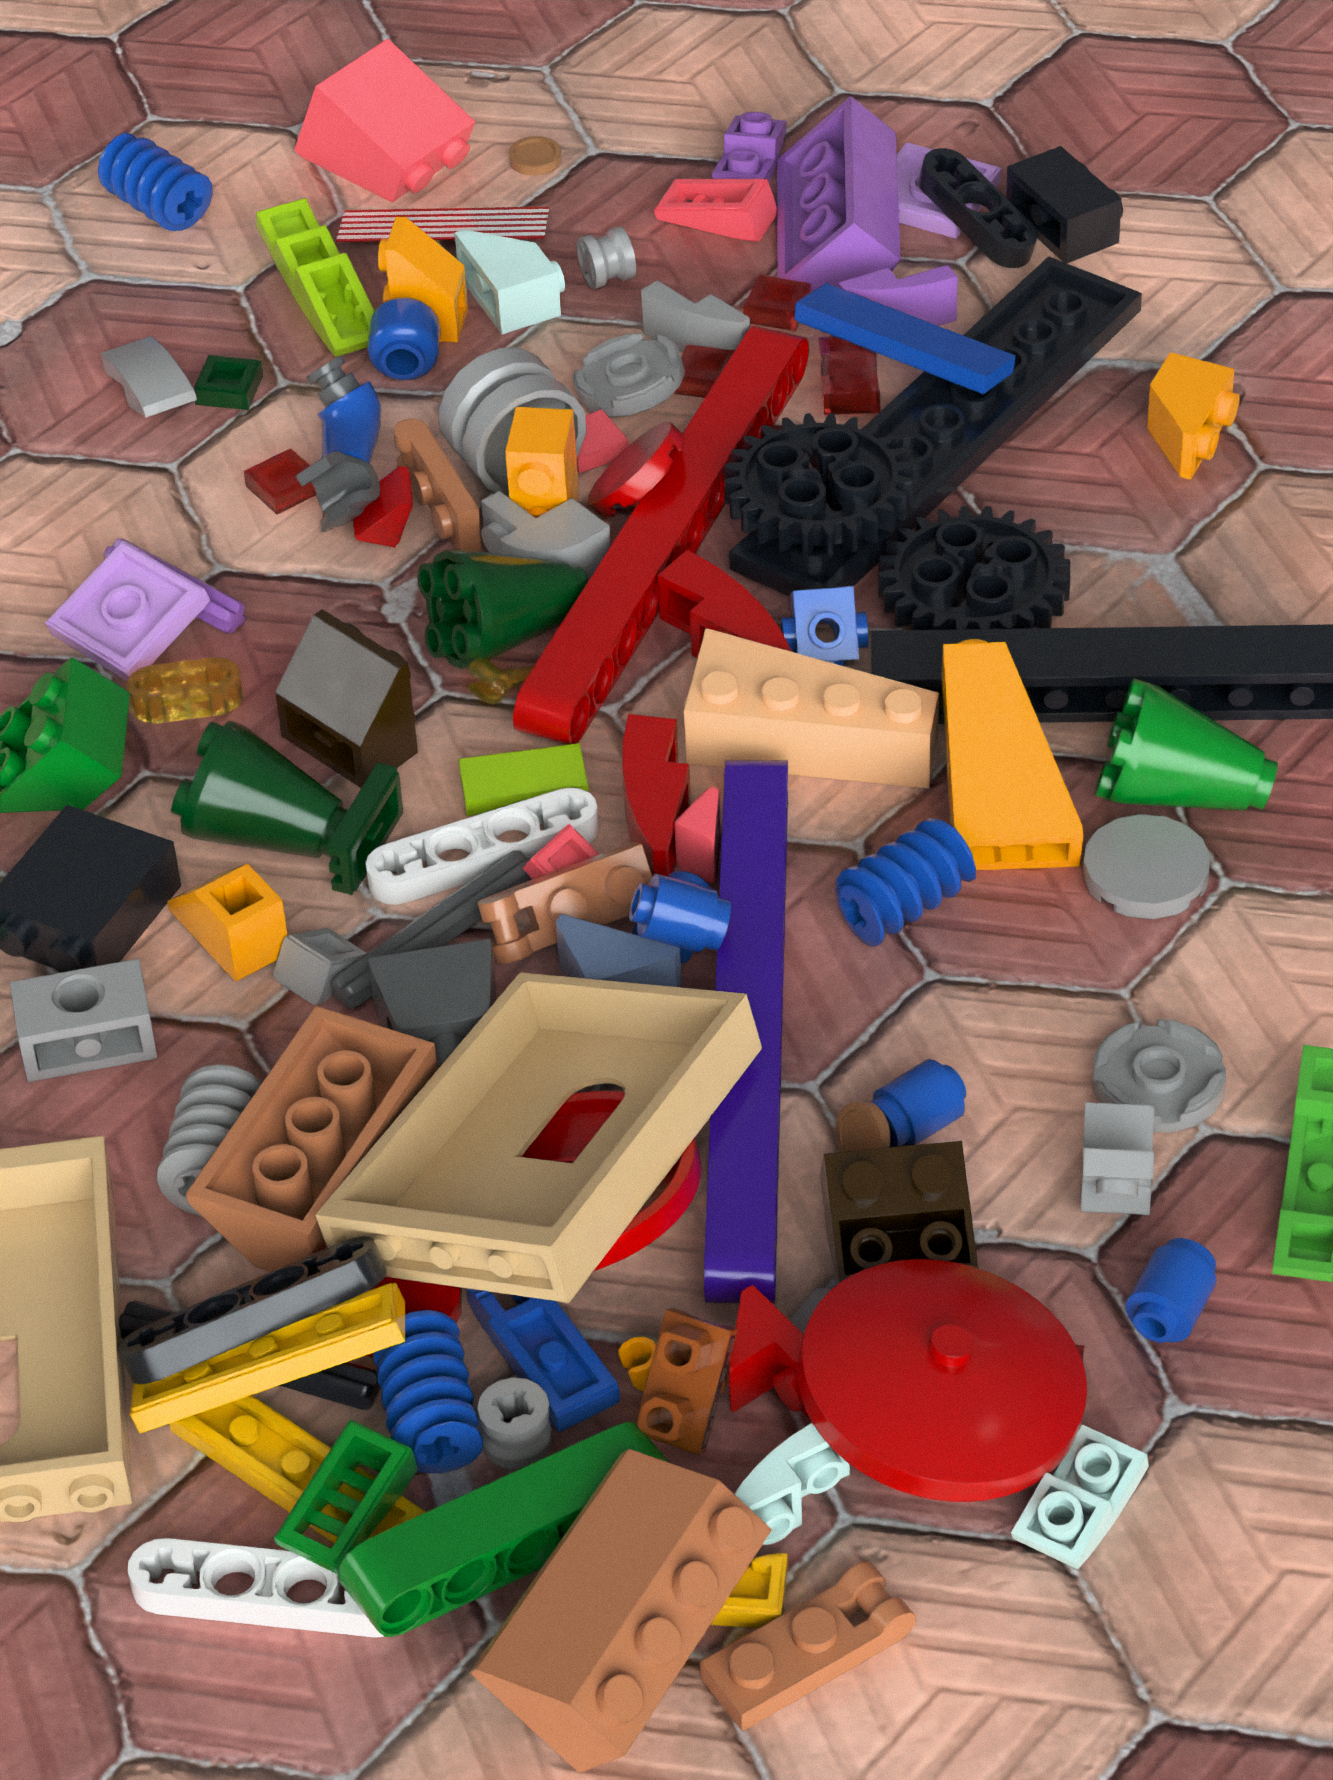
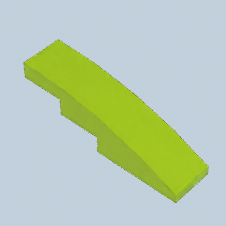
[256,198,374,357]

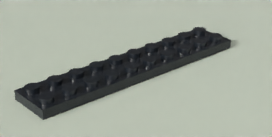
[729,256,1142,597]

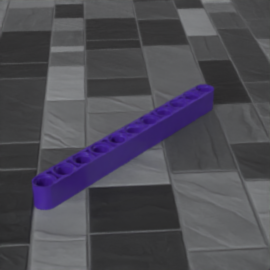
[704,760,788,1304]

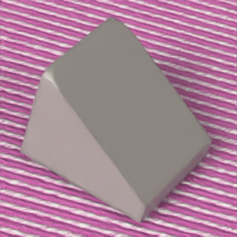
[273,928,367,1005]

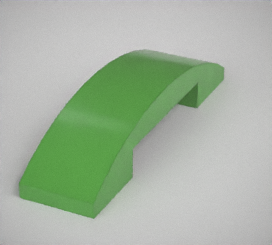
[1272,1045,1333,1282]

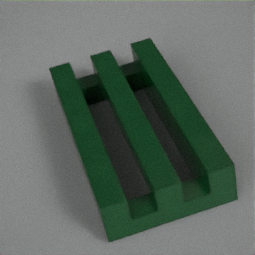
[326,762,403,895]

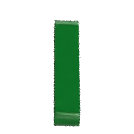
[338,1422,670,1637]

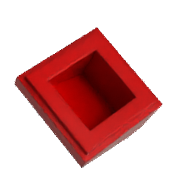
[353,466,413,548]

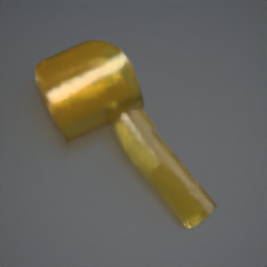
[467,659,535,704]

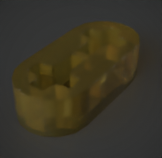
[126,657,244,723]

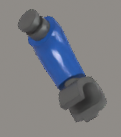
[295,355,382,532]

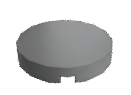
[573,333,685,417]
[1083,814,1211,919]
[1093,1019,1226,1133]

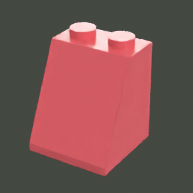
[294,39,475,202]

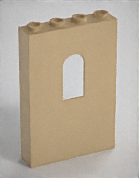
[315,972,762,1303]
[0,1136,133,1522]

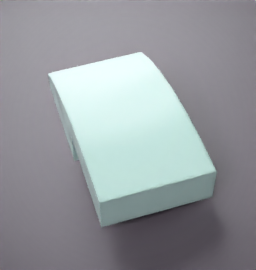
[735,1423,850,1545]
[1011,1424,1149,1570]

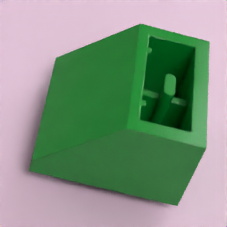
[0,657,130,813]

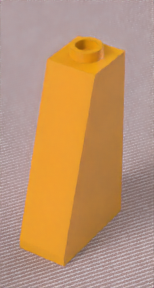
[941,639,1083,870]

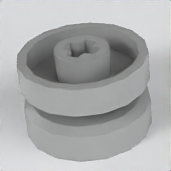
[438,348,586,496]

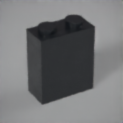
[0,805,181,973]

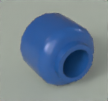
[367,297,441,380]

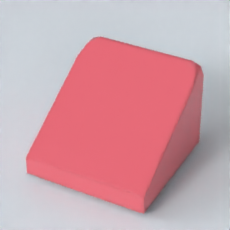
[674,786,721,883]

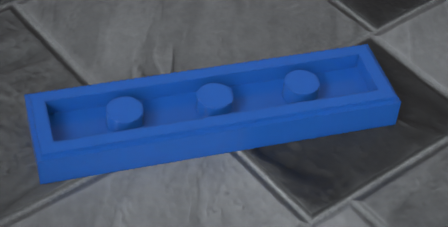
[794,283,1015,394]

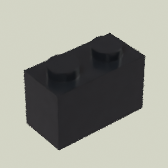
[1006,146,1123,263]

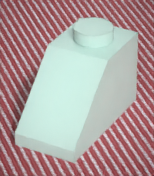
[455,229,565,335]

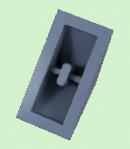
[556,914,682,988]

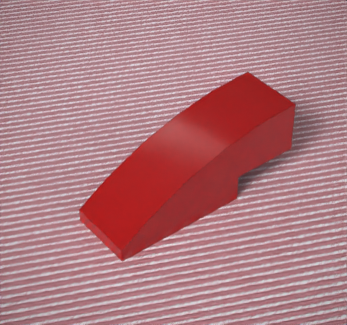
[658,550,792,659]
[623,714,691,877]

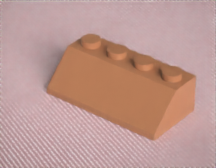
[186,1006,438,1272]
[469,1449,772,1773]

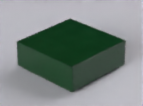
[194,355,263,410]

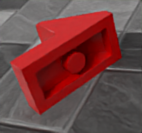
[729,1285,810,1419]

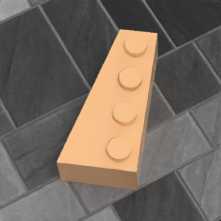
[684,628,939,789]

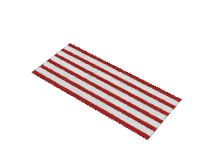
[336,207,549,242]

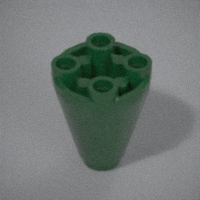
[417,548,588,669]
[171,721,348,858]

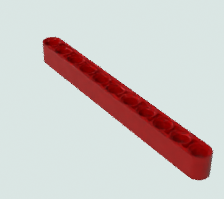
[513,326,809,745]

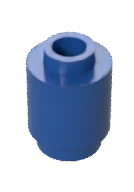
[629,874,731,953]
[871,1059,966,1148]
[1125,1238,1216,1343]

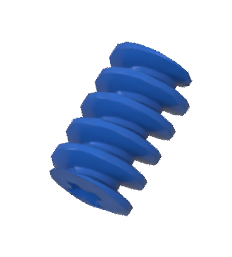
[98,132,213,231]
[835,818,976,947]
[373,1310,483,1474]

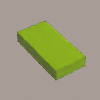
[458,743,589,816]

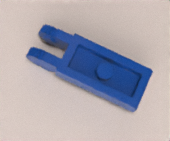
[466,1289,620,1433]

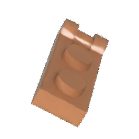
[393,419,483,552]
[477,842,652,965]
[700,1561,916,1732]

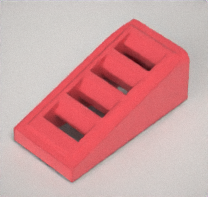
[654,179,777,242]

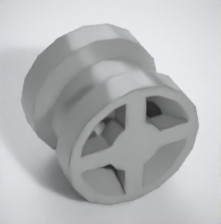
[576,226,636,290]
[477,1377,552,1470]

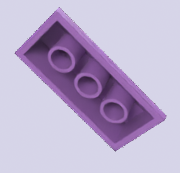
[777,96,901,293]

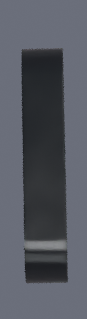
[918,148,1038,268]

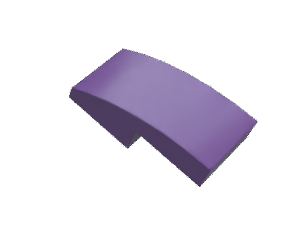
[712,112,787,185]
[839,265,958,326]

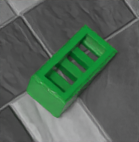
[274,1419,418,1574]

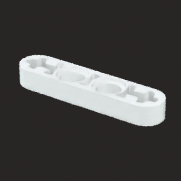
[365,788,599,905]
[128,1538,384,1637]

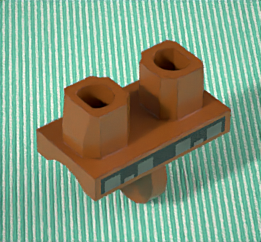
[636,1308,738,1455]

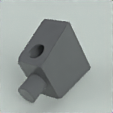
[368,939,496,1069]

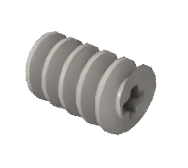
[156,1064,262,1217]

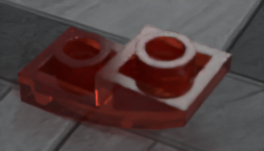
[818,335,880,415]

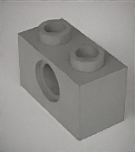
[10,959,157,1082]

